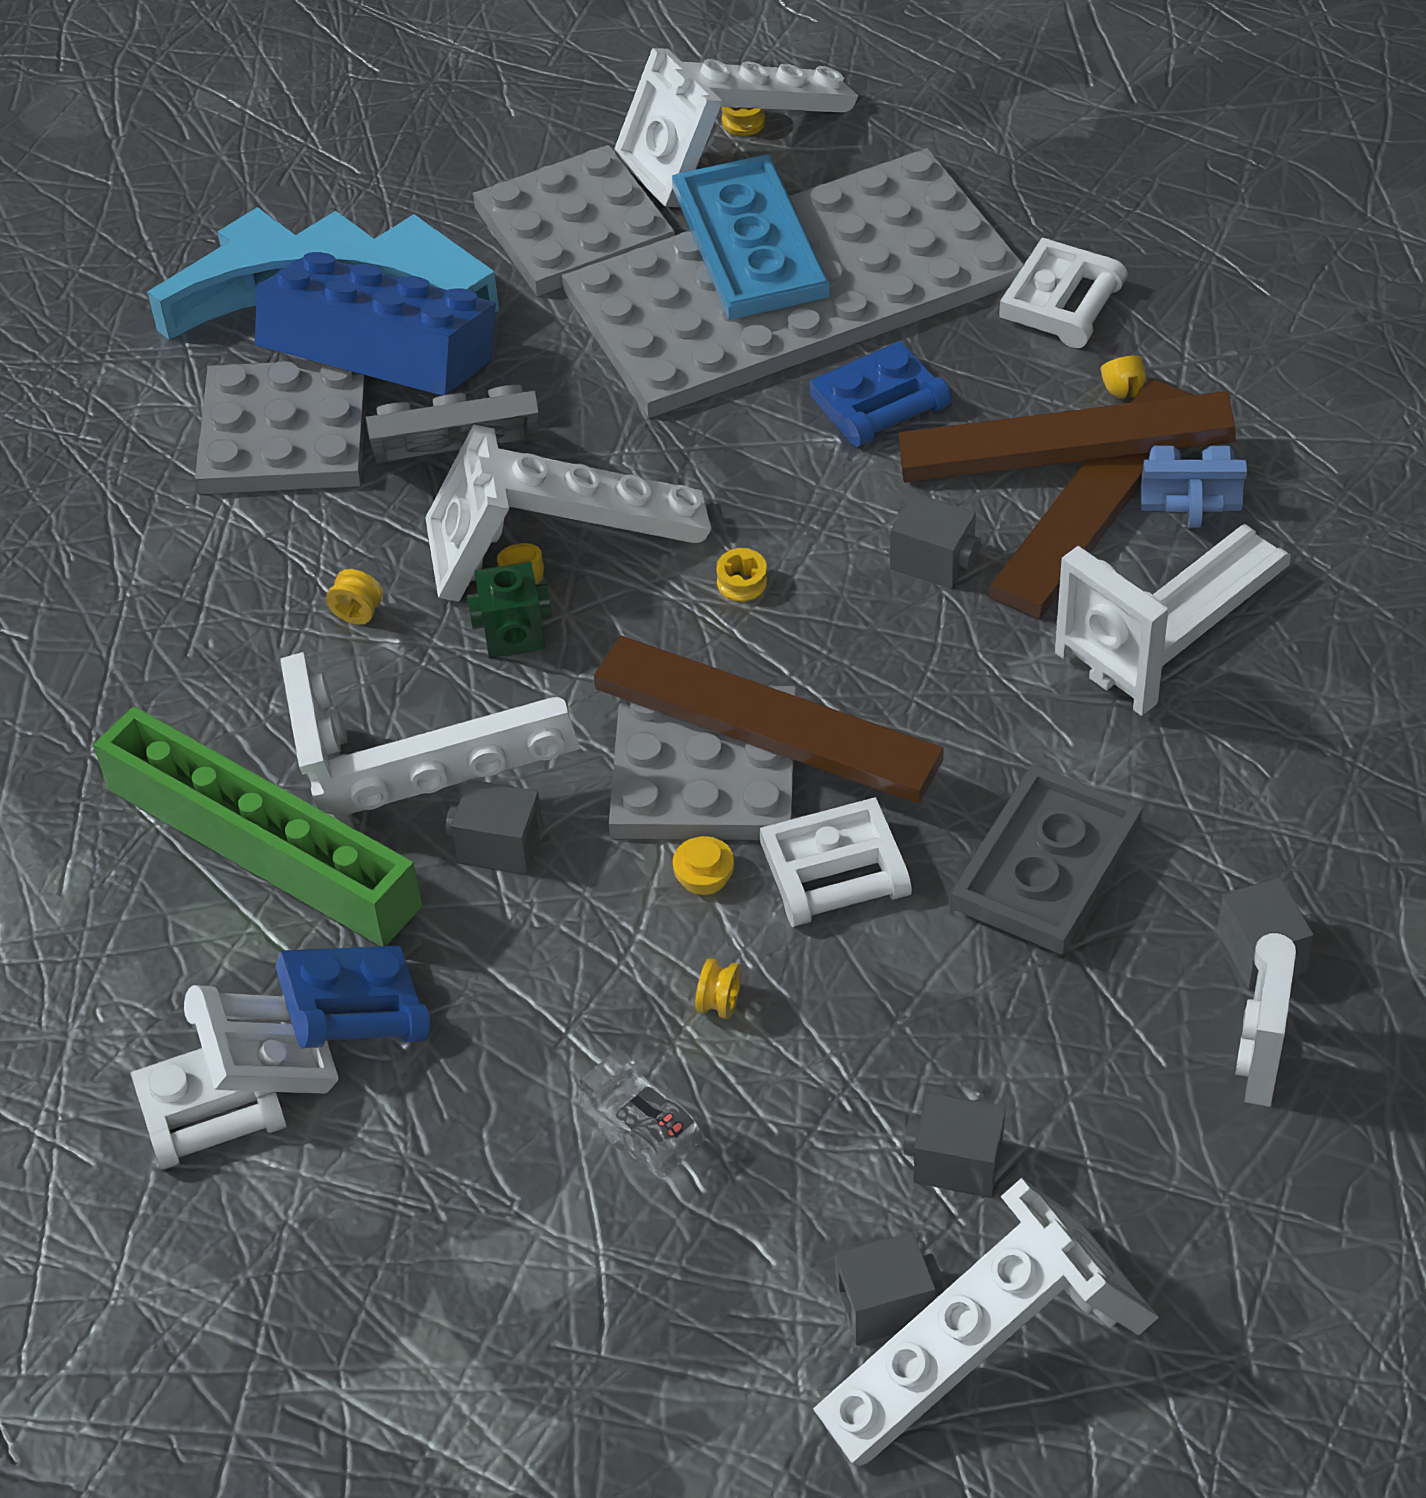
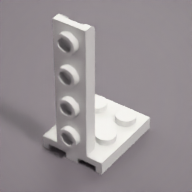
[614,48,858,207]
[425,424,711,602]
[1055,524,1291,716]
[280,652,580,828]
[813,1178,1159,1466]

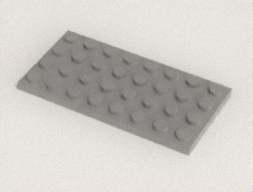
[562,148,1024,418]

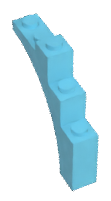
[147,207,499,340]

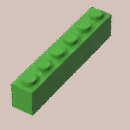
[93,706,422,946]

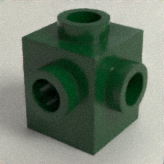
[467,562,552,658]

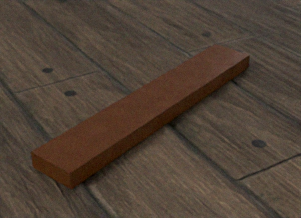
[990,378,1193,619]
[899,391,1236,483]
[594,635,944,804]

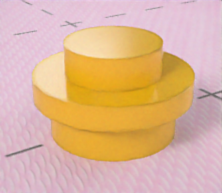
[672,836,734,895]

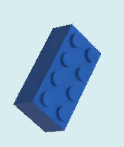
[255,252,496,396]

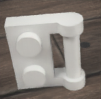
[999,237,1128,348]
[760,797,912,927]
[1235,933,1296,1107]
[184,985,339,1094]
[130,1048,287,1170]

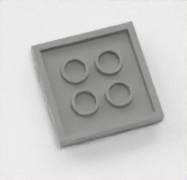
[473,145,674,297]
[195,360,368,494]
[366,385,539,464]
[609,686,796,840]

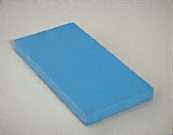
[672,154,830,320]

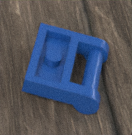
[810,341,952,447]
[275,946,430,1049]

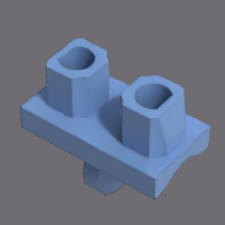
[1140,446,1247,528]

